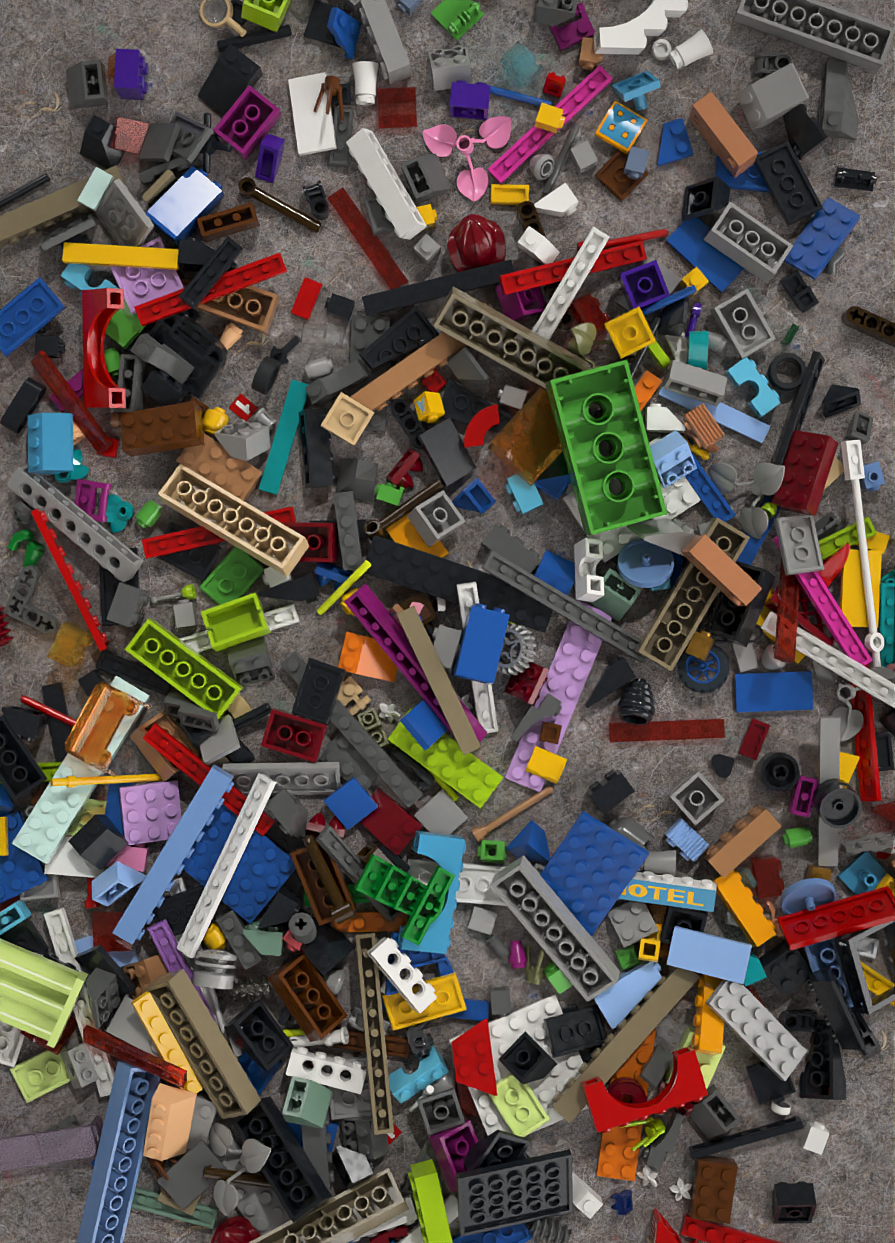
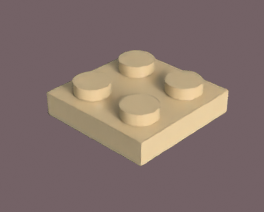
[321,392,374,446]

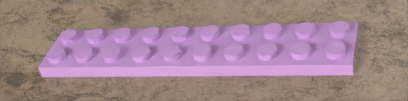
[505,601,612,792]

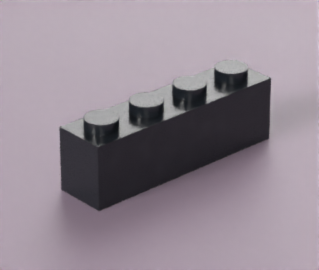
[299,409,335,489]

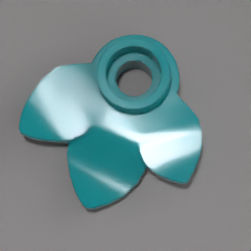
[54,449,90,483]
[106,494,134,533]

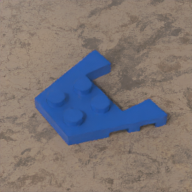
[385,932,458,995]

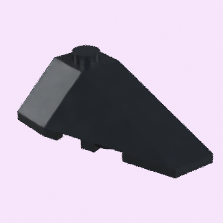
[783,104,828,160]
[282,908,356,976]
[800,1020,846,1100]

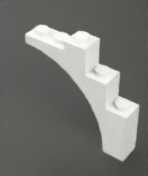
[594,0,688,55]

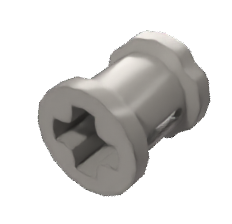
[252,408,278,431]

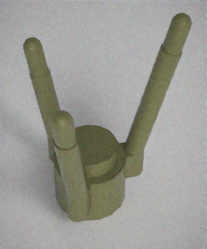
[524,944,553,985]

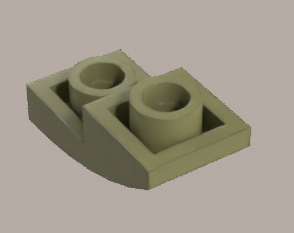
[357,708,390,748]

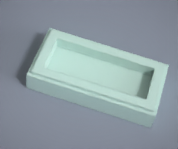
[77,167,114,211]

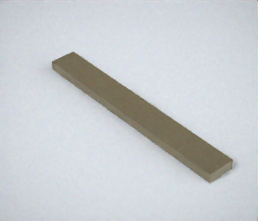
[396,606,481,755]

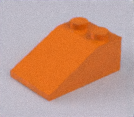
[338,632,398,682]

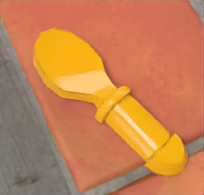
[681,435,709,460]

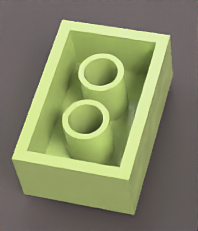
[664,1026,726,1089]

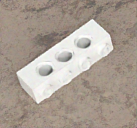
[367,937,437,1013]
[286,1047,367,1094]

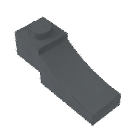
[130,333,195,384]
[305,359,368,406]
[164,692,219,732]
[510,693,562,742]
[642,1108,684,1169]

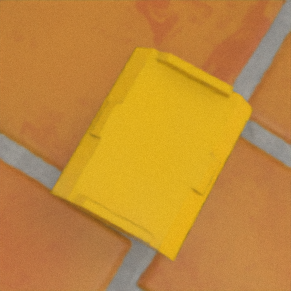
[525,746,567,784]

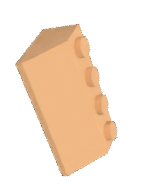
[143,1083,197,1161]

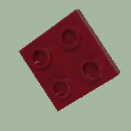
[505,662,549,705]

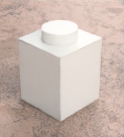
[800,1121,830,1155]

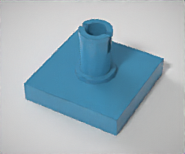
[612,70,661,110]
[837,851,887,895]

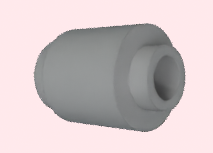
[304,356,334,380]

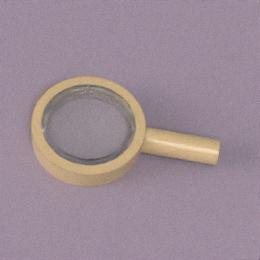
[200,0,246,37]

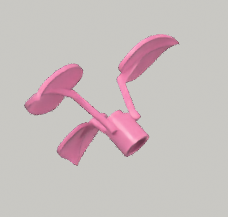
[423,116,512,202]

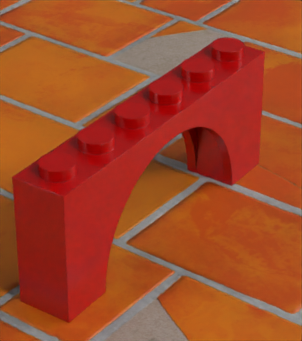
[82,288,126,408]
[580,1046,708,1133]

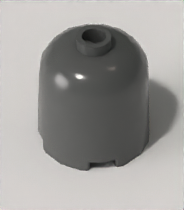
[608,817,654,849]

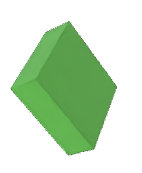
[615,944,640,970]

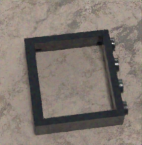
[834,921,895,1015]

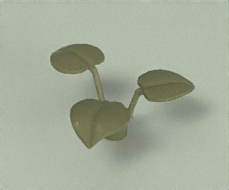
[568,323,616,370]

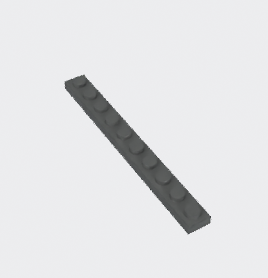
[481,551,646,663]
[281,651,424,808]

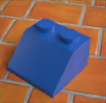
[534,550,575,596]

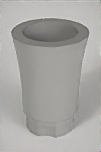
[638,850,676,877]

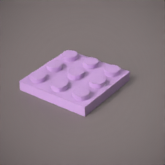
[110,237,184,315]
[119,780,181,845]

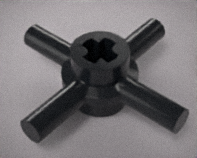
[199,113,232,173]

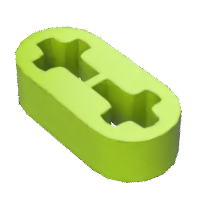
[647,341,671,369]

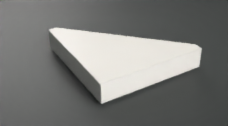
[664,332,688,364]

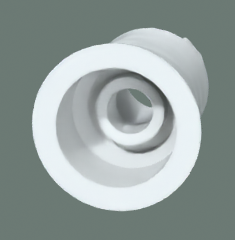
[668,29,713,70]
[352,61,379,106]

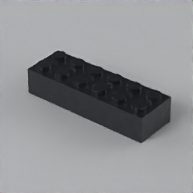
[232,1096,332,1223]

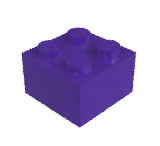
[114,49,149,100]
[450,80,490,120]
[618,260,670,310]

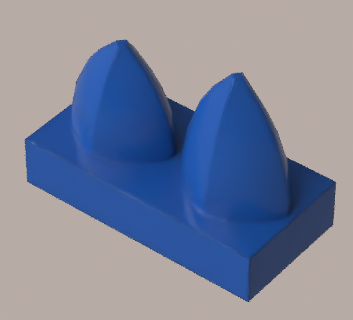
[315,562,354,591]

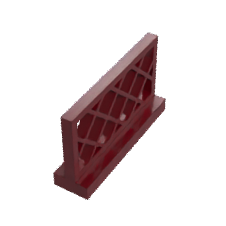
[764,575,835,646]

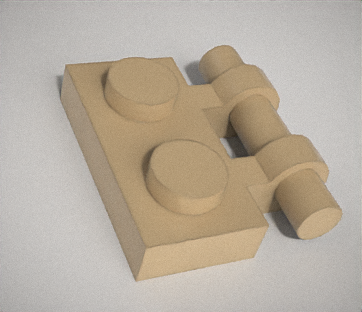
[337,676,372,716]

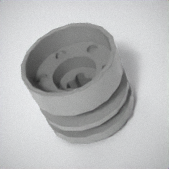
[192,949,237,989]

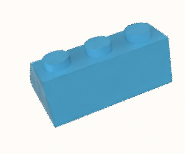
[28,413,74,475]

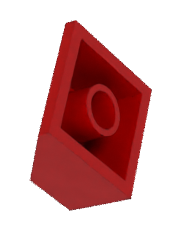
[651,1208,682,1243]

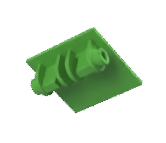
[431,0,484,41]

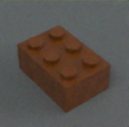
[688,1155,738,1224]

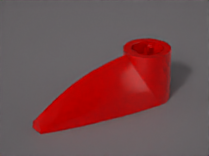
[817,542,851,587]

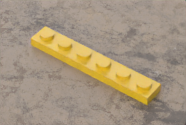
[131,991,203,1094]

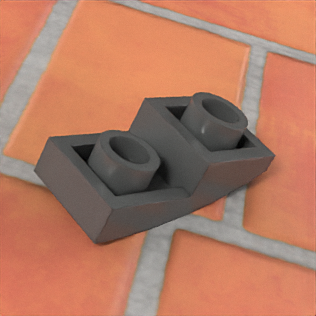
[640,1043,673,1088]

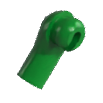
[7,529,34,552]

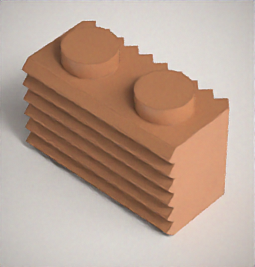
[682,403,725,450]

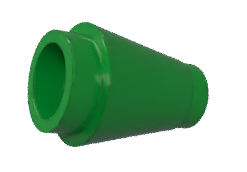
[22,540,45,568]

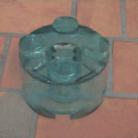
[500,41,544,89]

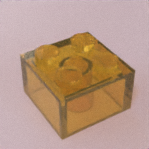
[47,622,93,667]

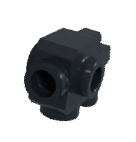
[406,1021,434,1059]

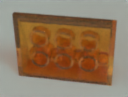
[488,387,563,486]

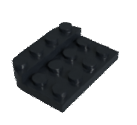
[149,312,228,399]

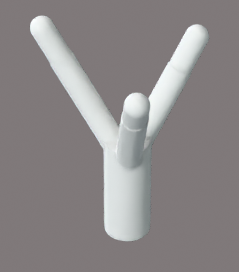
[409,1085,434,1112]

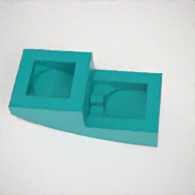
[687,331,709,371]

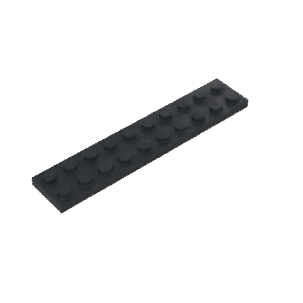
[365,535,553,633]

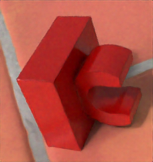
[542,72,566,98]

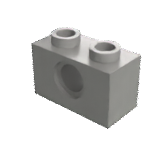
[60,1043,99,1088]

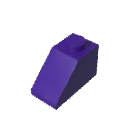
[255,133,285,183]

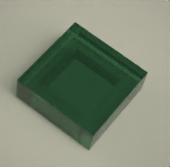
[780,323,799,346]

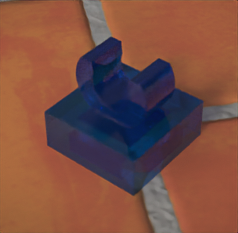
[611,1189,633,1215]

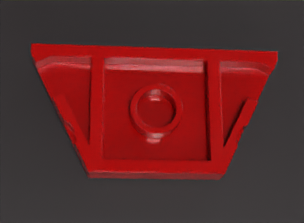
[451,1019,497,1096]

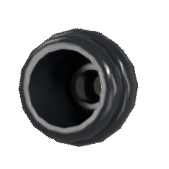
[617,678,655,725]

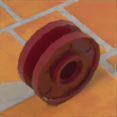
[607,1077,648,1120]

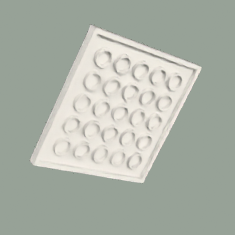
[449,994,588,1136]

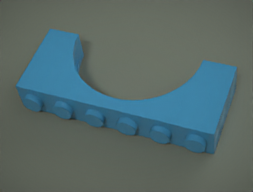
[397,831,466,954]

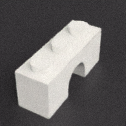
[574,538,604,602]

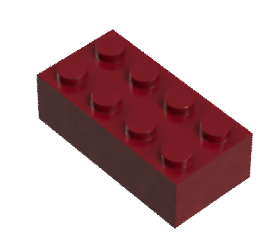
[772,430,838,516]

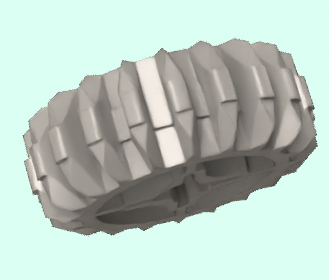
[497,623,537,675]

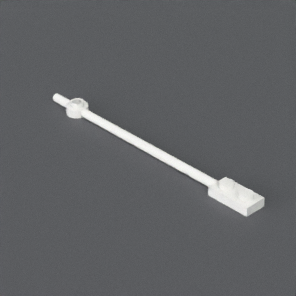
[841,440,884,668]

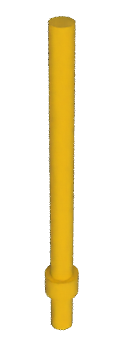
[50,774,163,788]

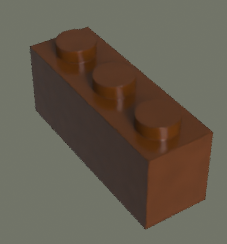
[197,202,260,242]

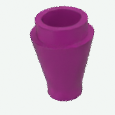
[509,940,528,969]

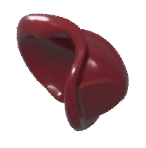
[448,214,506,272]
[211,1216,262,1243]

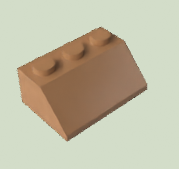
[130,710,200,782]

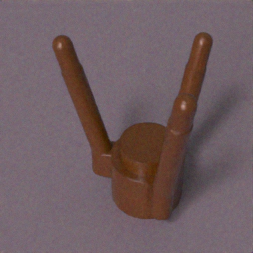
[313,76,344,121]
[146,1157,177,1199]

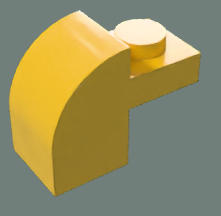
[638,924,662,962]

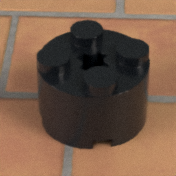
[757,751,800,791]

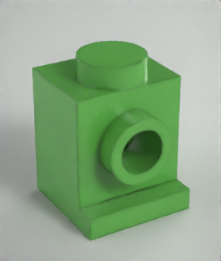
[374,482,405,507]
[478,840,507,864]
[543,961,573,994]

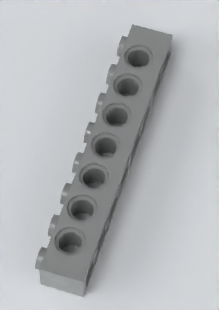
[7,465,143,583]

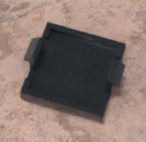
[746,1061,796,1105]

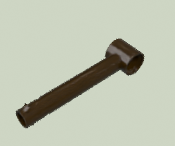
[238,177,322,234]
[363,479,444,541]
[302,834,356,924]
[203,1165,272,1189]

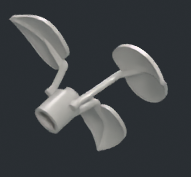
[709,463,785,539]
[813,660,895,741]
[210,1122,271,1216]

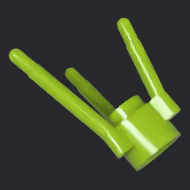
[621,1117,666,1151]

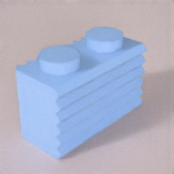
[664,817,710,862]

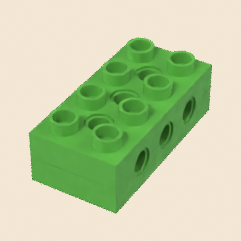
[545,360,667,535]

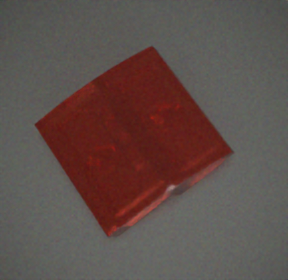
[377,87,417,129]
[93,912,133,952]

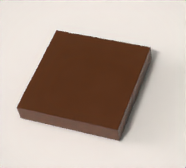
[594,150,649,203]

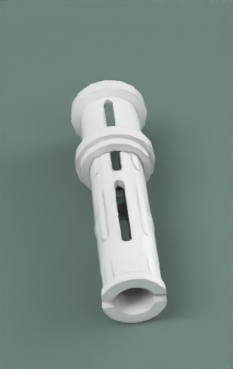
[290,1027,349,1049]

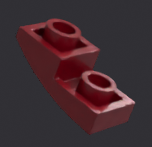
[369,1224,408,1243]

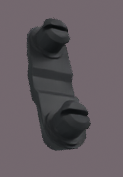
[390,747,435,792]

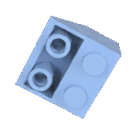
[650,430,697,488]
[92,861,146,907]

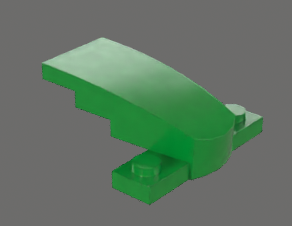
[354,854,456,946]

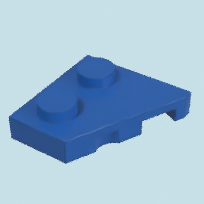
[327,7,361,59]
[657,118,694,167]

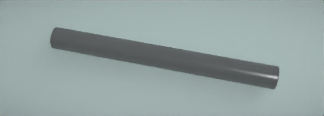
[542,122,580,195]

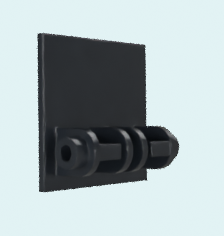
[303,0,351,48]

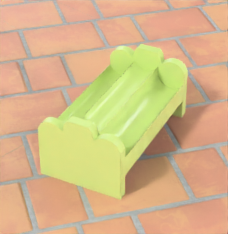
[0,939,88,1048]

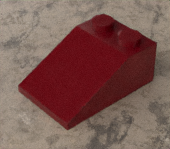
[280,522,338,562]
[261,708,327,763]
[359,787,423,856]

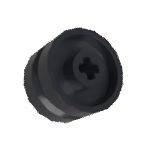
[812,778,862,828]

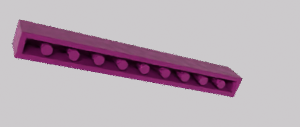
[344,584,488,743]

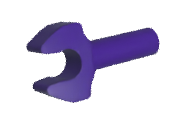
[685,302,702,339]

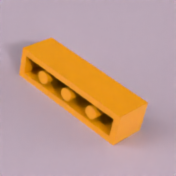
[712,870,776,947]
[691,974,724,1055]

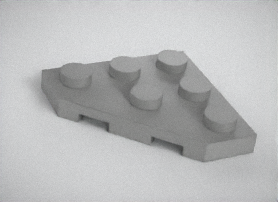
[841,828,895,855]

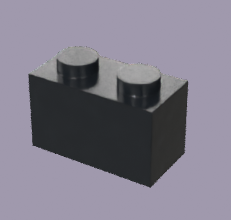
[141,368,189,406]

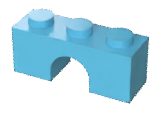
[61,264,119,296]
[725,356,780,419]
[389,1046,449,1104]

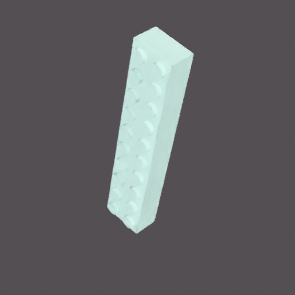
[12,676,151,864]

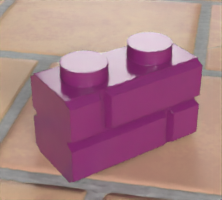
[787,775,818,818]

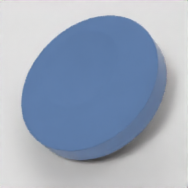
[617,538,674,588]
[780,878,837,915]

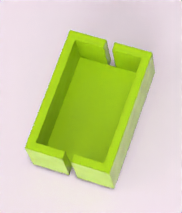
[201,592,271,652]

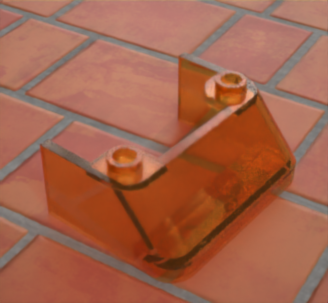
[65,682,151,777]

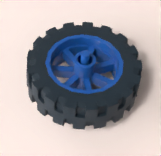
[677,643,729,694]

